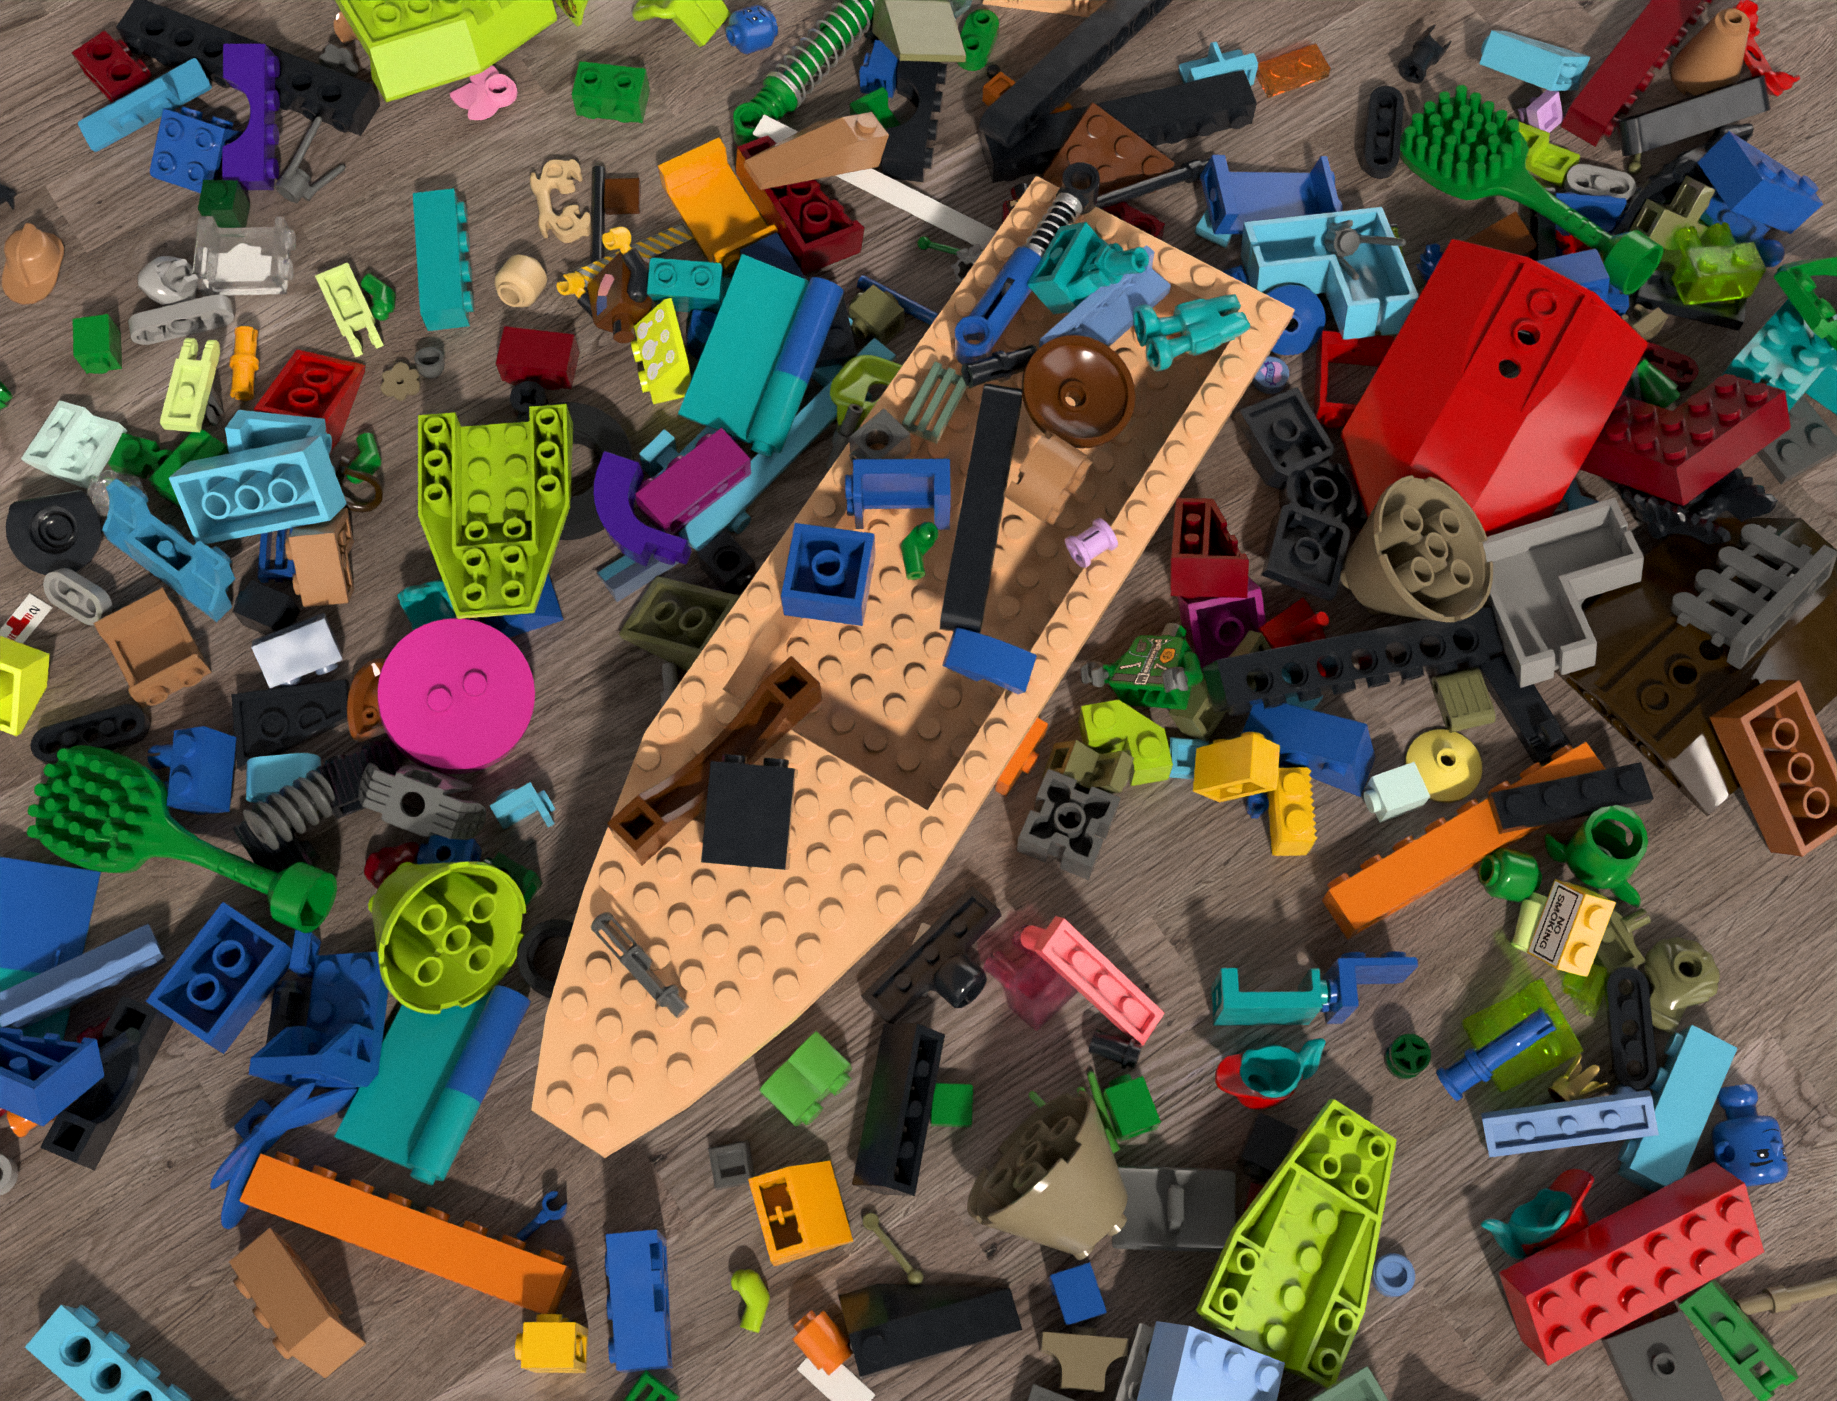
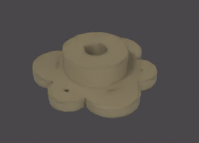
[381,363,421,401]

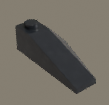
[838,1283,1023,1380]

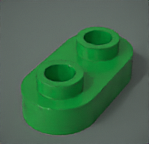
[957,9,999,71]

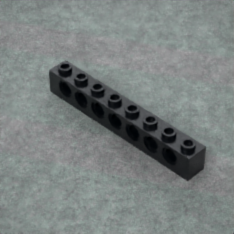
[116,0,380,136]
[1203,607,1504,716]

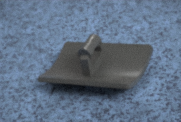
[1112,1166,1236,1252]

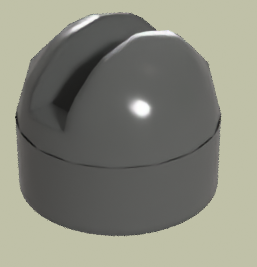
[414,347,445,379]

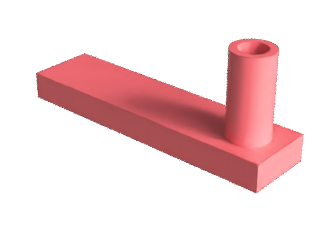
[1021,916,1165,1046]

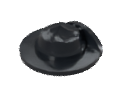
[6,490,102,575]

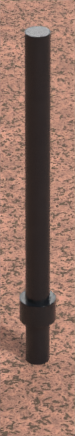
[1096,158,1210,209]

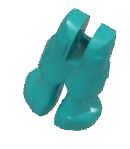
[1133,294,1250,372]

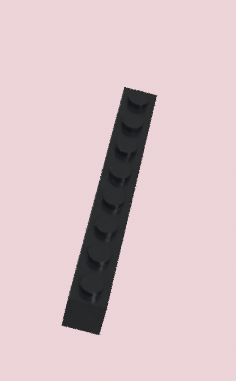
[982,70,1257,183]

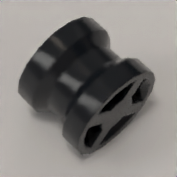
[510,381,549,419]

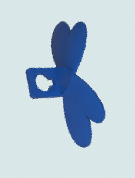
[210,1082,358,1229]

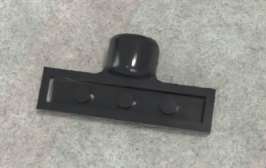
[861,886,1002,1024]

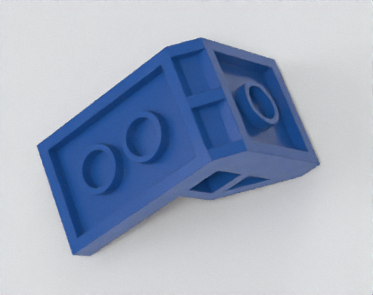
[249,952,388,1089]

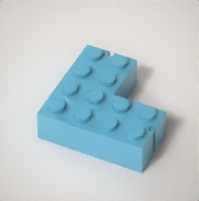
[1241,207,1419,340]

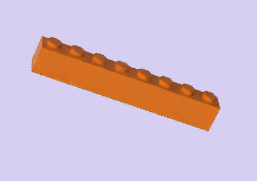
[1322,742,1606,940]
[239,1151,573,1314]

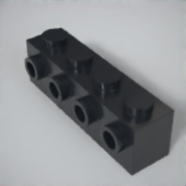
[852,1023,945,1196]

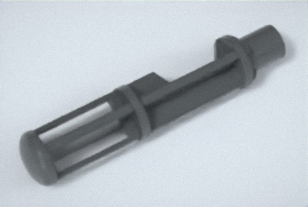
[591,912,689,1018]

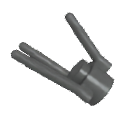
[274,116,345,204]
[1324,220,1406,280]

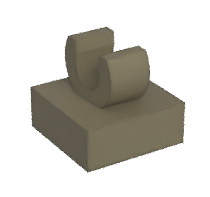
[1621,304,1668,342]

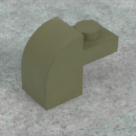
[1630,175,1716,250]
[1042,740,1134,794]

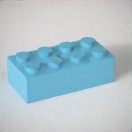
[169,435,347,544]

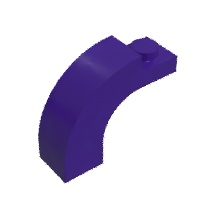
[594,451,692,566]

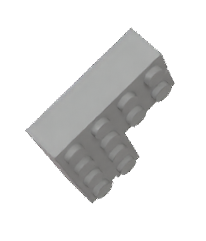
[1483,497,1644,688]

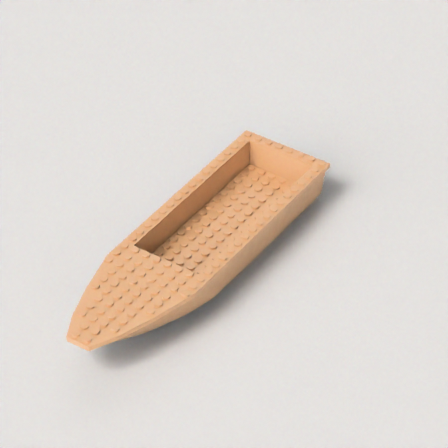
[531,176,1295,1158]

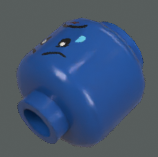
[726,5,778,55]

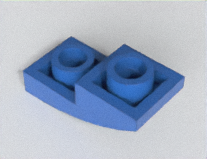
[942,628,1037,695]

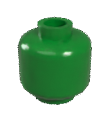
[1478,848,1542,902]

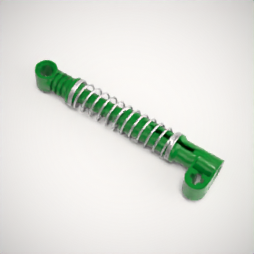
[733,0,875,146]

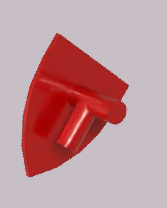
[1258,597,1329,677]

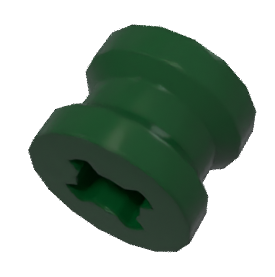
[1384,1034,1431,1080]

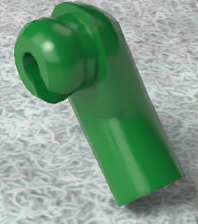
[901,522,939,580]

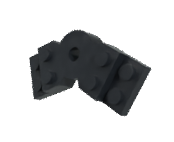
[1234,387,1359,601]

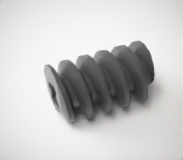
[243,770,335,850]

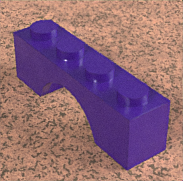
[222,44,280,190]

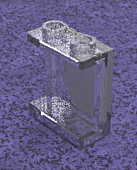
[192,216,296,296]

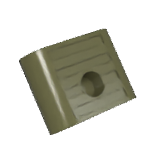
[1431,667,1496,733]

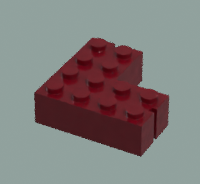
[1580,374,1791,506]

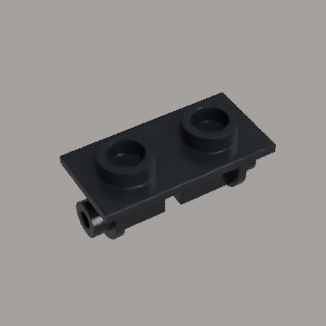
[266,980,312,1044]

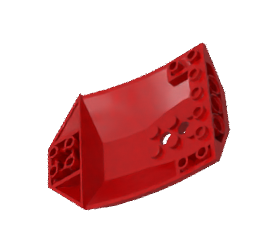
[1340,239,1648,537]

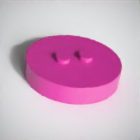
[378,618,535,774]

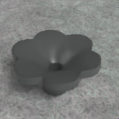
[319,43,358,77]

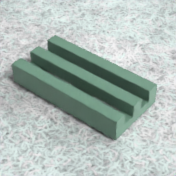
[902,362,967,444]

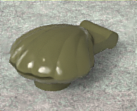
[1644,937,1720,1036]

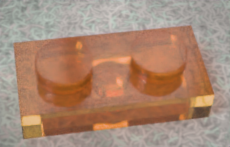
[1256,43,1331,98]

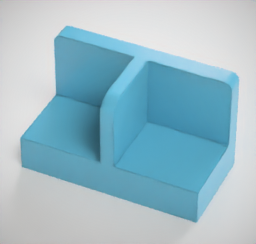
[1178,42,1259,86]

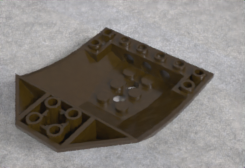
[1554,517,1837,817]

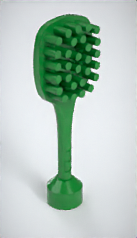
[1399,85,1663,295]
[27,745,337,933]

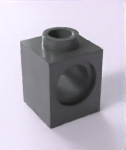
[849,409,911,463]

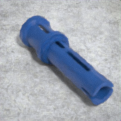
[1436,1007,1557,1101]

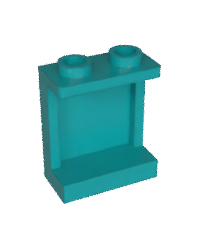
[647,258,732,314]
[1211,968,1328,1026]

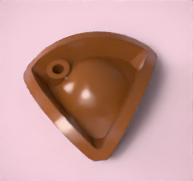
[347,658,386,742]

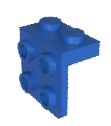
[150,106,244,193]
[1320,951,1418,1024]

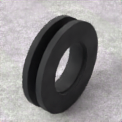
[514,402,635,540]

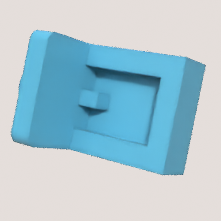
[489,782,556,829]

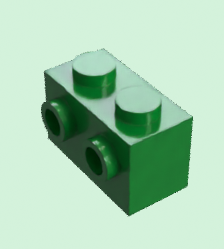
[571,61,650,123]

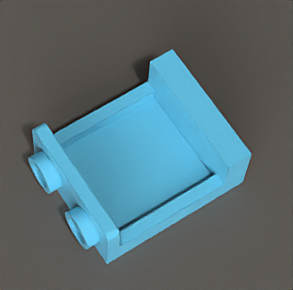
[225,410,336,474]

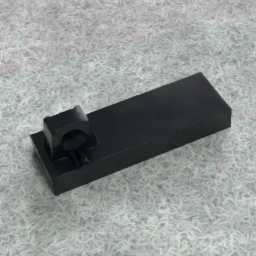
[1478,653,1573,764]

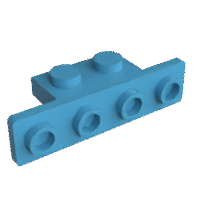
[78,58,212,152]

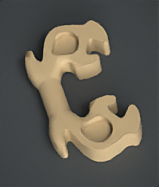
[530,159,591,243]

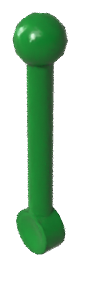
[917,236,982,255]

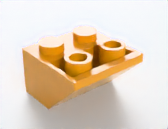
[748,1161,854,1267]

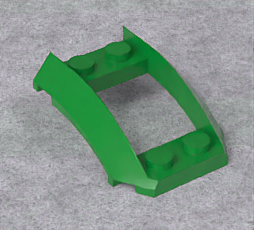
[1773,257,1837,351]

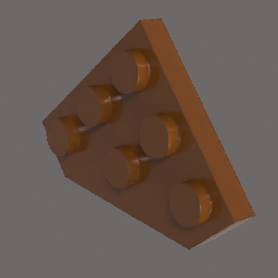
[1040,102,1175,195]

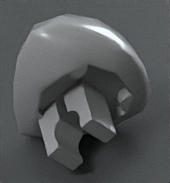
[137,256,198,306]

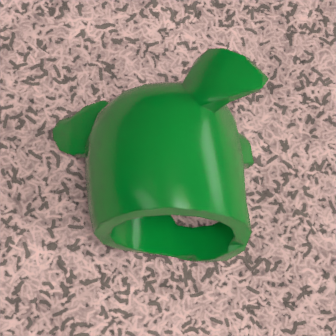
[1544,805,1648,908]

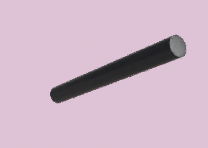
[590,166,606,264]

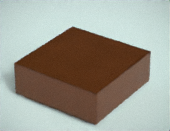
[604,178,641,215]

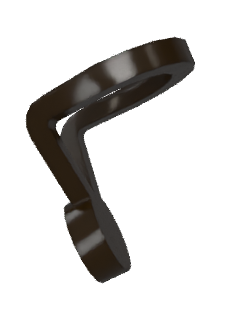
[336,454,383,513]

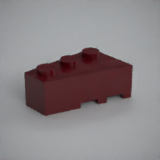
[1171,498,1249,599]

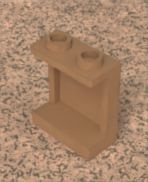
[93,587,212,709]

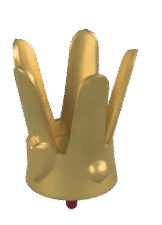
[1548,1053,1610,1103]

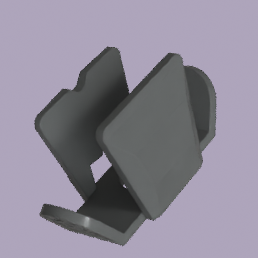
[358,762,486,840]

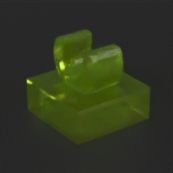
[1562,964,1608,1018]

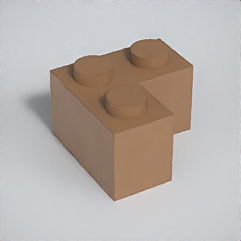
[285,508,355,607]

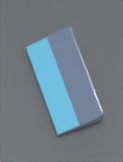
[597,553,679,602]

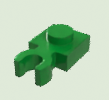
[107,433,173,479]

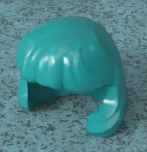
[397,578,472,630]

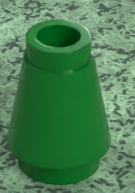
[1631,358,1681,408]

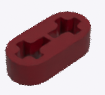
[1638,342,1699,392]

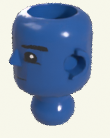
[1711,1084,1789,1187]

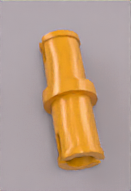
[229,326,259,401]

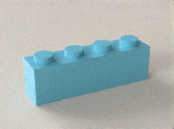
[1617,1025,1737,1193]

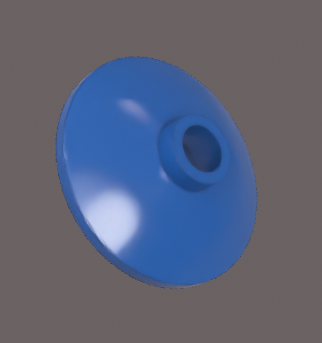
[1266,284,1326,355]

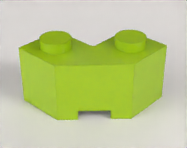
[1078,700,1173,786]

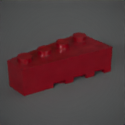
[736,135,865,275]

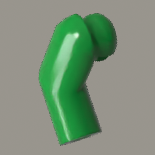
[361,274,396,321]
[346,433,381,484]

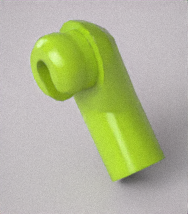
[731,1269,770,1333]

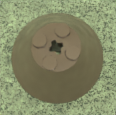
[1340,475,1493,622]
[967,1090,1128,1260]

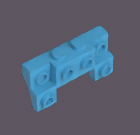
[102,478,235,622]

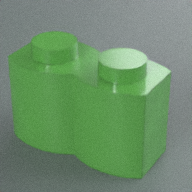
[759,1031,852,1128]

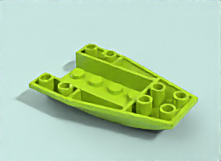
[1196,1099,1397,1389]

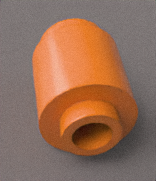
[792,1310,853,1376]

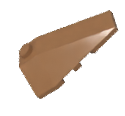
[744,112,889,190]

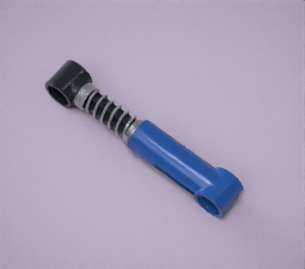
[955,162,1100,365]

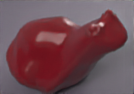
[364,842,419,890]

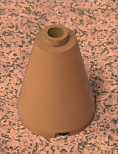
[1670,8,1750,95]

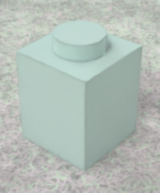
[1364,762,1430,823]

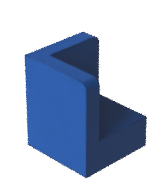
[1048,1262,1107,1325]

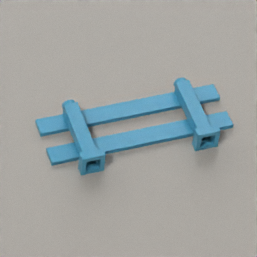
[639,318,896,552]

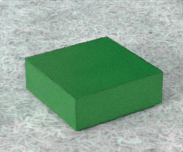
[931,1083,973,1128]

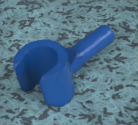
[516,1191,568,1241]

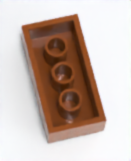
[1709,679,1837,857]

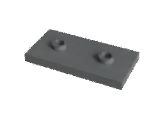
[1602,1310,1724,1401]

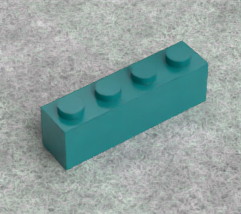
[413,188,474,331]

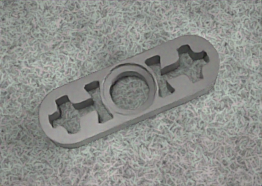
[128,295,234,345]

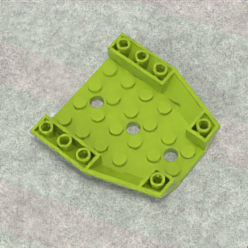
[335,0,557,103]

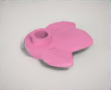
[450,66,518,120]

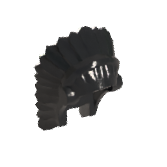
[1618,468,1778,545]

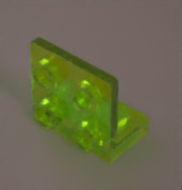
[1461,978,1584,1093]

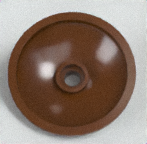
[1022,335,1136,448]

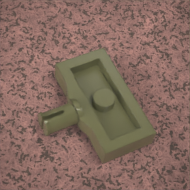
[1594,892,1651,979]

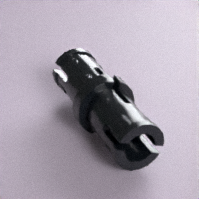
[961,344,1038,388]

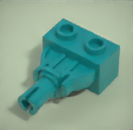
[1027,222,1149,315]

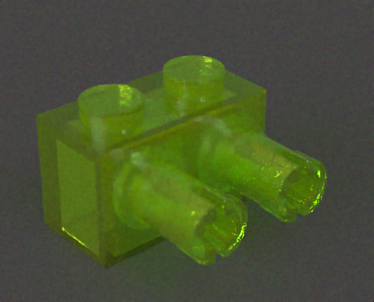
[1672,222,1766,305]

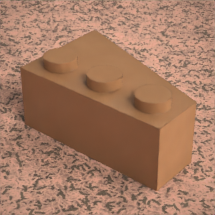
[229,1228,366,1379]

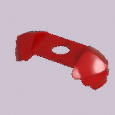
[1733,0,1801,97]

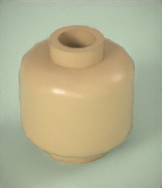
[494,254,547,308]

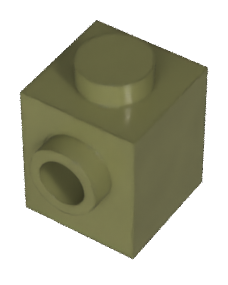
[849,284,905,346]

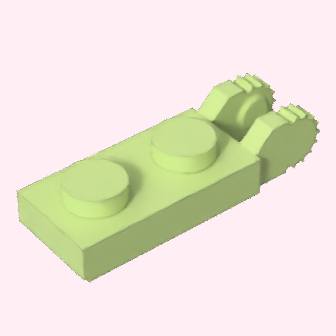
[315,262,384,357]
[160,338,220,433]

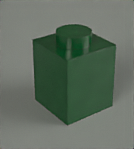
[198,180,250,234]

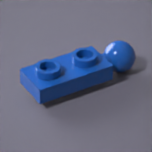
[1700,186,1785,268]

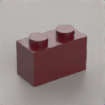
[496,326,580,390]

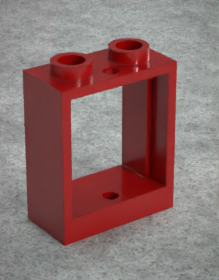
[1314,331,1394,428]

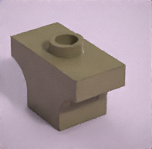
[1040,1327,1128,1393]

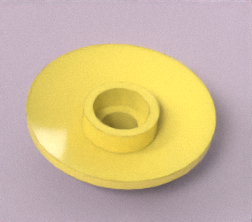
[1405,729,1482,803]

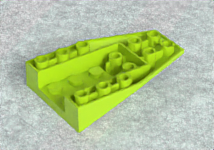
[418,404,573,619]

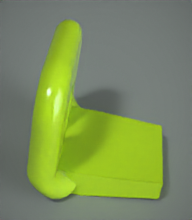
[632,0,731,47]
[830,355,903,431]

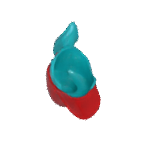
[1215,1038,1326,1110]
[1481,1169,1594,1259]

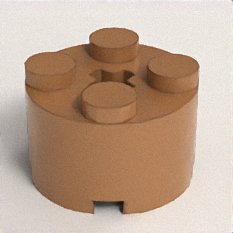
[1005,430,1093,525]

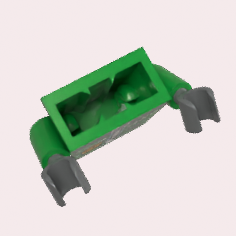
[1080,623,1204,710]

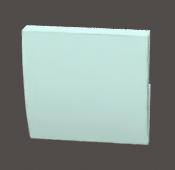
[21,400,127,490]

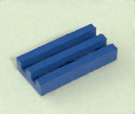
[258,528,296,583]

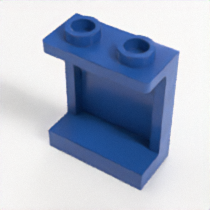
[845,459,951,530]

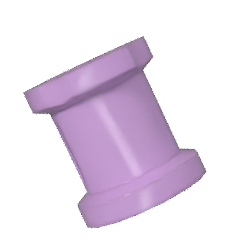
[1065,517,1118,568]

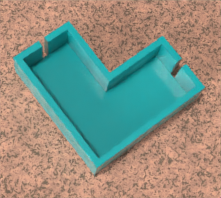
[1721,298,1837,415]

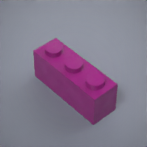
[635,428,751,535]

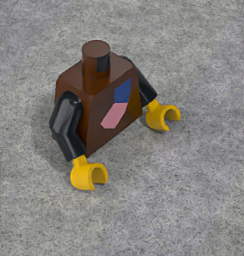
[556,227,652,343]

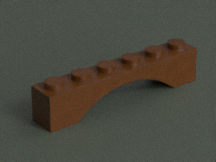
[607,656,822,866]

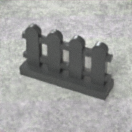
[1671,524,1837,670]

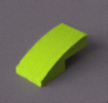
[1519,122,1580,187]

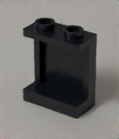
[701,754,798,870]

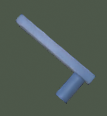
[1481,1084,1659,1158]

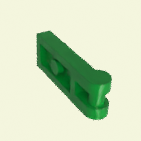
[1679,1279,1798,1401]

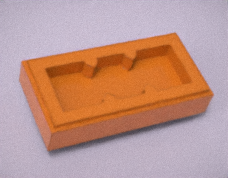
[995,717,1048,797]

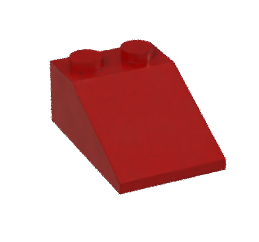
[254,349,365,455]

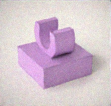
[1518,90,1564,133]

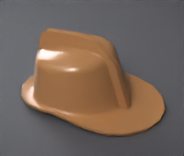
[2,223,65,305]

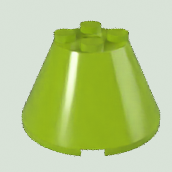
[368,861,527,1014]

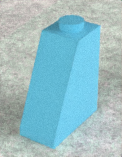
[1479,30,1590,91]

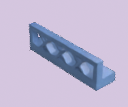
[1039,245,1171,348]
[0,924,167,1030]

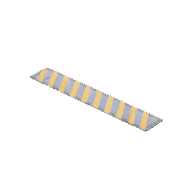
[575,222,694,287]

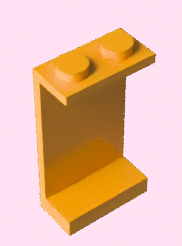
[658,137,778,276]

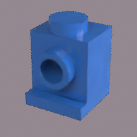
[859,40,899,98]
[417,835,482,864]

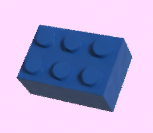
[146,902,292,1054]

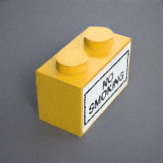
[1527,879,1616,977]

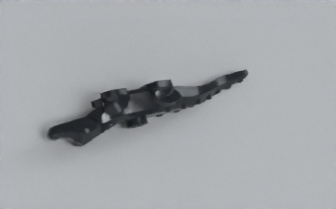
[1608,123,1754,236]

